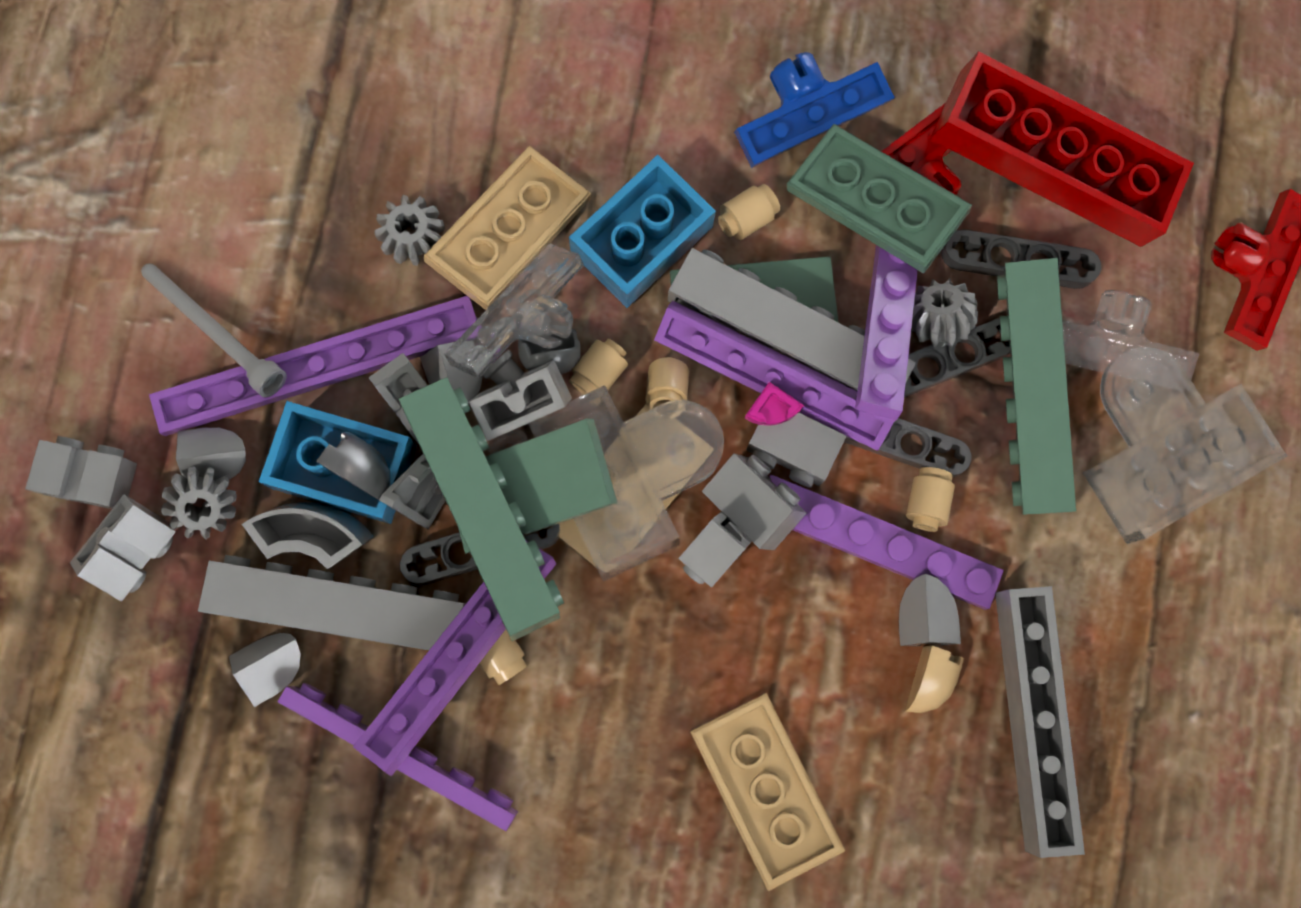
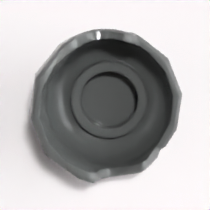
[518,326,581,375]

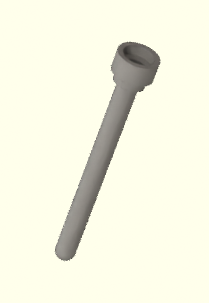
[141,263,287,398]

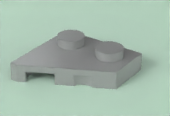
[379,454,445,530]

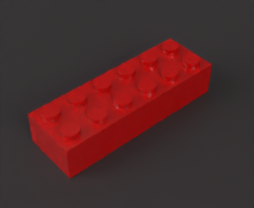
[930,51,1194,247]

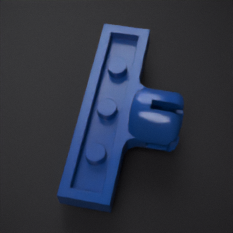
[734,52,895,168]

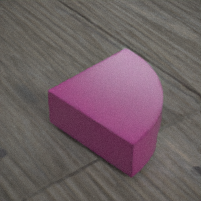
[745,382,804,426]

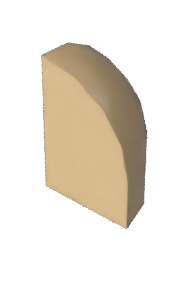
[905,646,964,713]

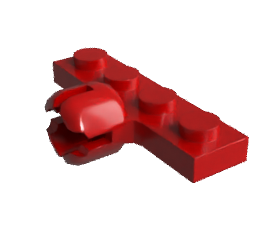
[881,103,962,195]
[1211,189,1301,351]

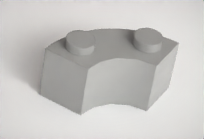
[242,502,374,569]

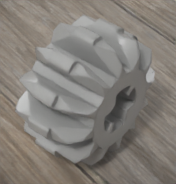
[374,194,445,266]
[911,278,978,347]
[161,466,237,540]

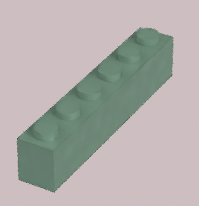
[997,258,1076,515]
[398,377,564,641]

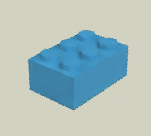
[569,155,716,308]
[259,401,417,524]

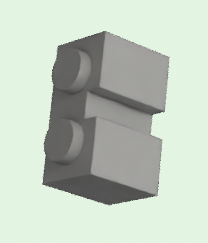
[469,360,572,441]
[746,413,846,487]
[25,436,137,509]
[702,453,807,550]
[70,494,176,602]
[678,511,752,588]

